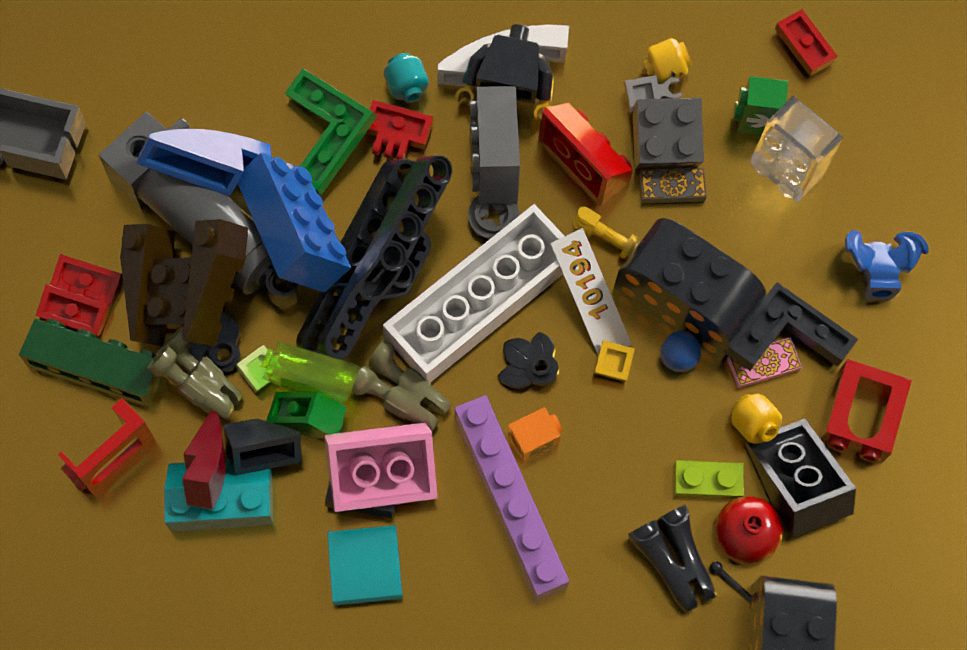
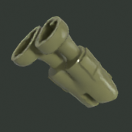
[147,325,243,421]
[349,340,452,432]

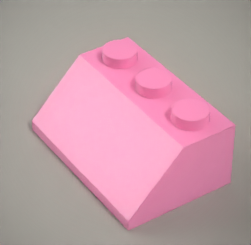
[324,423,438,512]

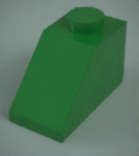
[266,391,347,439]

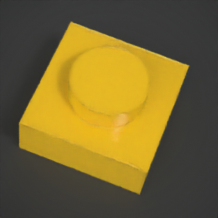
[594,340,635,382]

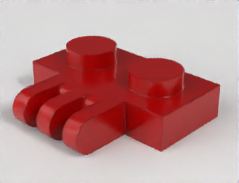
[366,100,434,159]

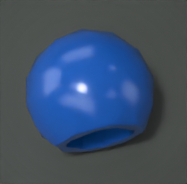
[660,331,701,372]

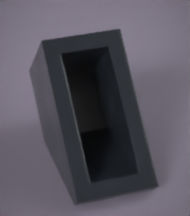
[224,418,302,476]

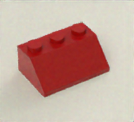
[538,103,633,206]

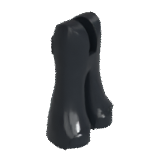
[628,504,717,613]

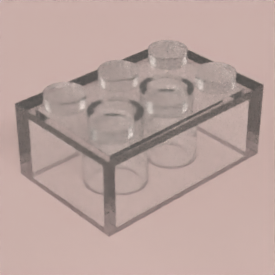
[750,96,844,203]

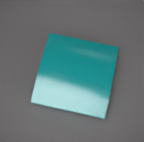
[327,525,403,605]

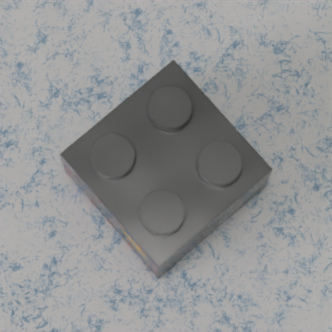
[633,98,704,169]

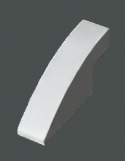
[438,25,569,88]

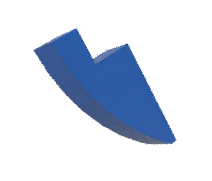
[136,129,272,196]

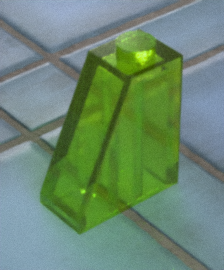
[260,342,360,404]

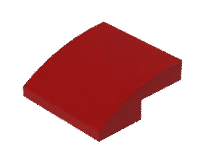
[35,254,123,336]

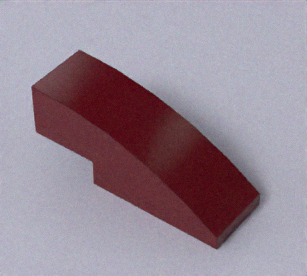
[182,411,226,510]

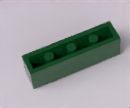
[19,318,162,406]

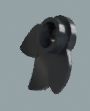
[188,312,241,372]
[498,332,559,389]

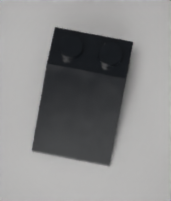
[745,419,856,538]

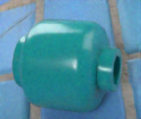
[383,53,429,103]

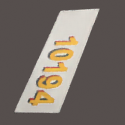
[550,228,632,354]

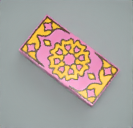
[727,337,802,389]

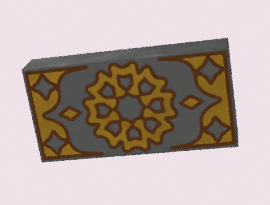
[639,168,707,204]

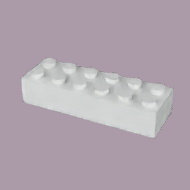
[383,204,564,382]

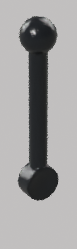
[710,561,752,604]

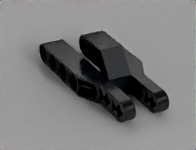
[296,155,453,359]

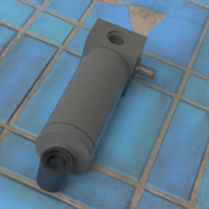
[99,111,301,308]

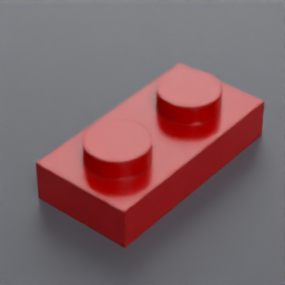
[775,9,838,76]

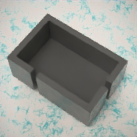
[470,86,520,204]
[0,88,86,180]

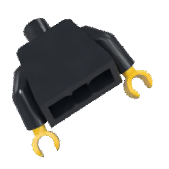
[455,24,553,120]

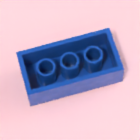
[238,153,351,292]

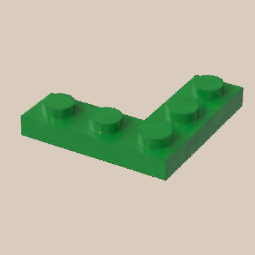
[284,68,377,195]

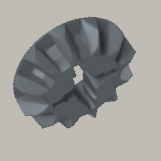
[468,196,520,240]

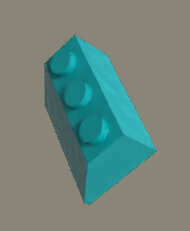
[164,460,274,532]

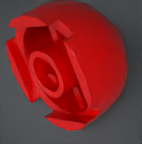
[713,496,783,566]

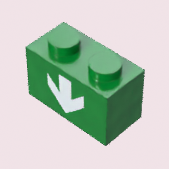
[732,76,788,137]

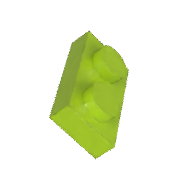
[674,460,744,499]

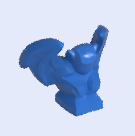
[844,230,929,300]

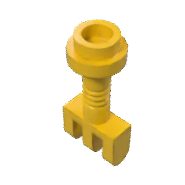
[573,207,640,260]

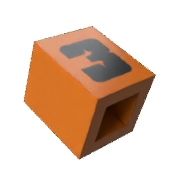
[508,407,563,462]

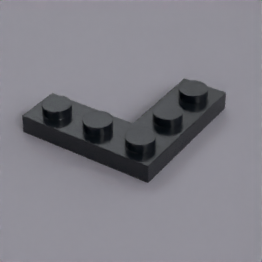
[723,282,858,371]

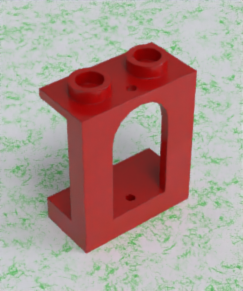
[820,359,912,463]
[58,398,155,495]

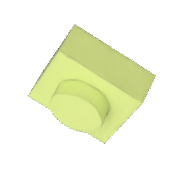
[235,345,284,393]

